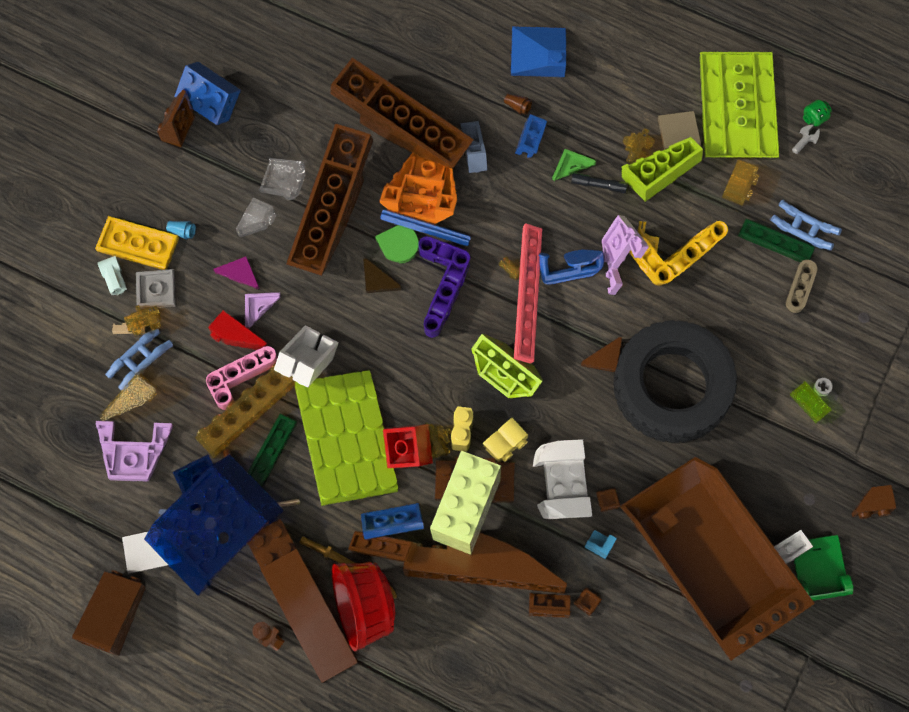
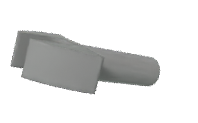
[792,125,820,154]

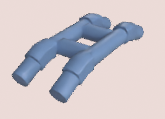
[771,200,842,250]
[105,328,173,391]

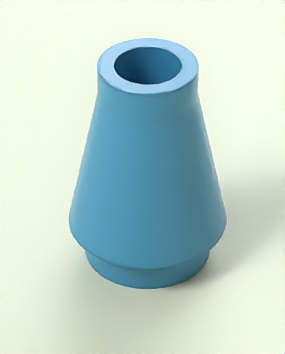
[166,221,196,239]

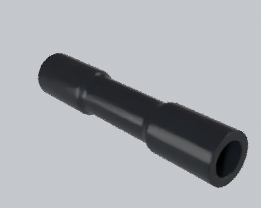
[571,173,628,193]

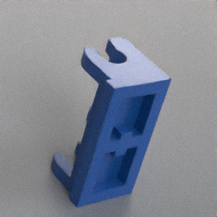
[515,114,547,158]

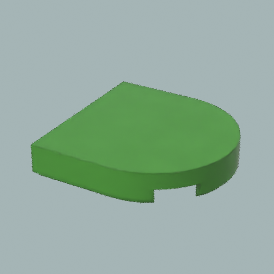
[375,225,419,263]

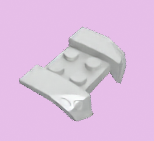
[533,440,592,519]

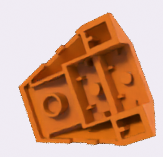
[380,153,457,224]

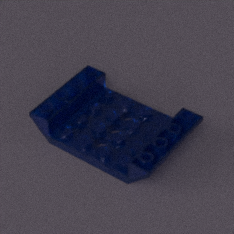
[144,454,284,596]

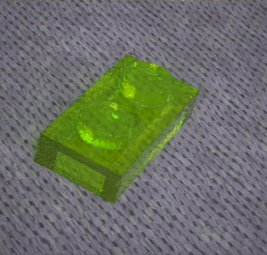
[790,381,832,423]

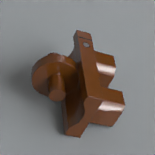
[252,622,285,651]

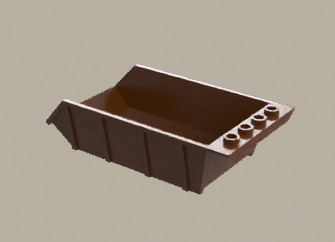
[620,457,815,661]

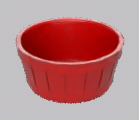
[332,562,395,651]

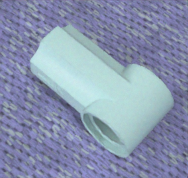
[97,256,127,295]

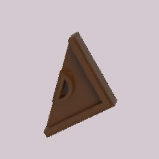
[581,337,622,372]

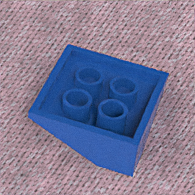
[511,26,566,77]

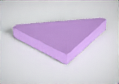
[245,292,281,329]

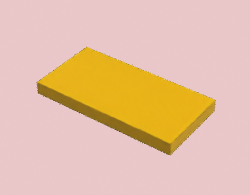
[95,216,179,270]

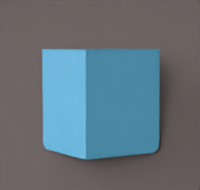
[585,530,617,559]

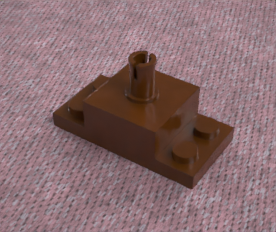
[435,457,515,503]

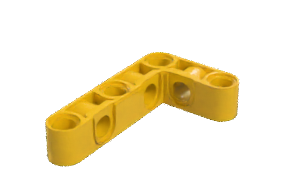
[629,221,728,286]

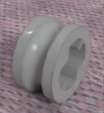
[814,378,832,396]

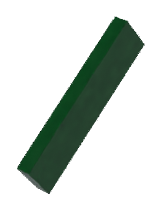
[738,219,815,263]
[243,413,298,491]

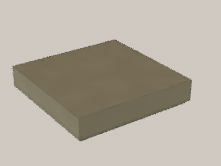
[658,111,701,150]

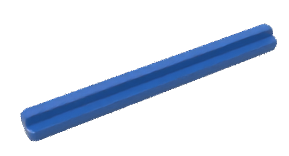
[381,209,471,246]

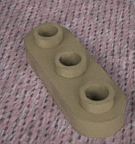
[786,260,817,313]

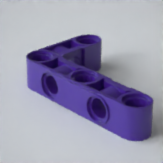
[418,236,470,338]

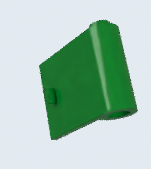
[794,535,853,601]

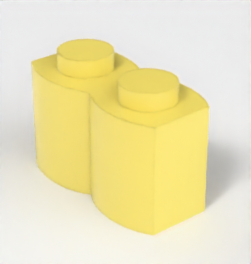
[451,407,473,452]
[483,418,528,462]

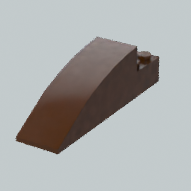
[330,57,474,169]
[286,123,373,276]
[245,519,358,683]
[403,533,567,594]

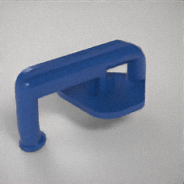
[539,249,604,285]

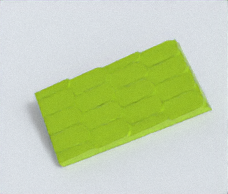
[700,52,779,158]
[295,370,398,506]

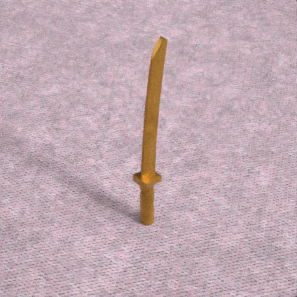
[300,536,397,599]

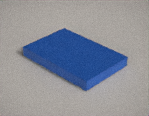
[361,503,424,540]

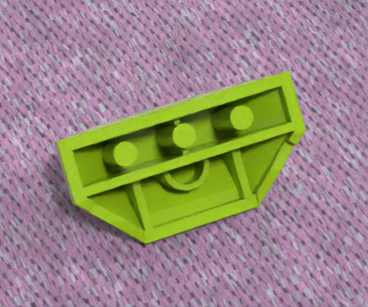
[471,334,543,398]

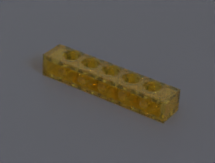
[195,363,296,459]

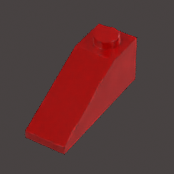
[208,310,268,350]

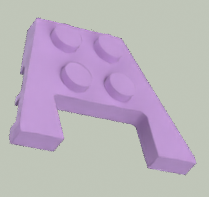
[602,215,649,295]
[96,421,173,482]

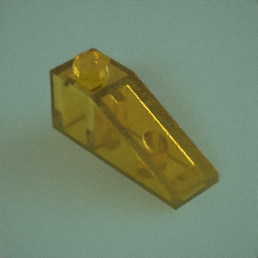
[100,371,157,421]

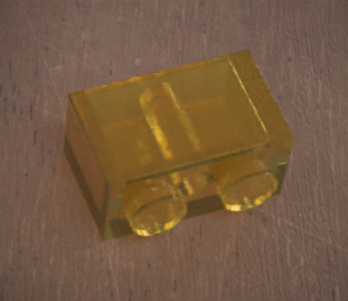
[722,159,760,206]

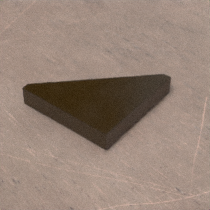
[363,258,401,293]

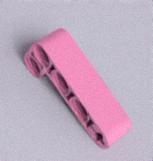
[206,346,278,410]

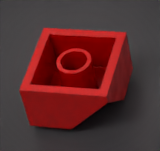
[383,424,433,468]

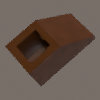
[852,485,896,519]

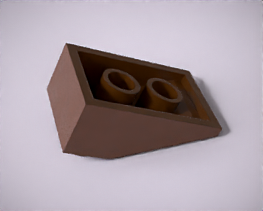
[157,90,195,147]

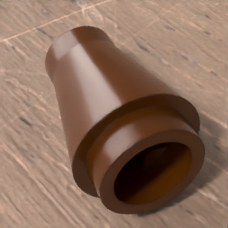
[504,93,532,115]

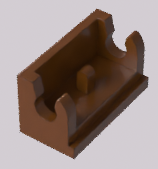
[528,593,570,618]

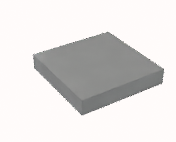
[136,269,176,310]

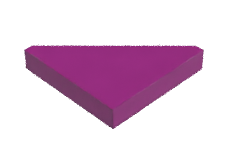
[214,257,259,289]

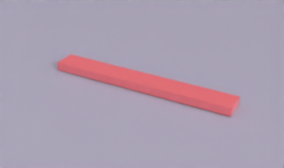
[514,223,542,364]

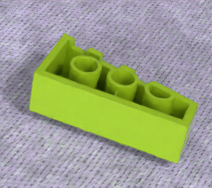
[622,137,703,202]

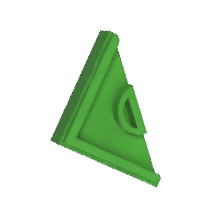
[552,149,596,181]

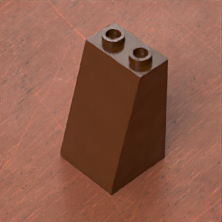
[72,570,146,656]

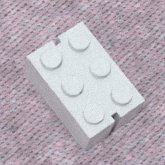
[274,325,339,387]

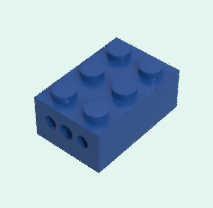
[174,62,241,125]

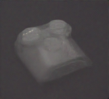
[259,158,305,200]

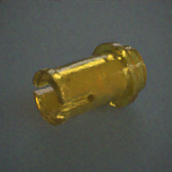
[499,257,520,280]

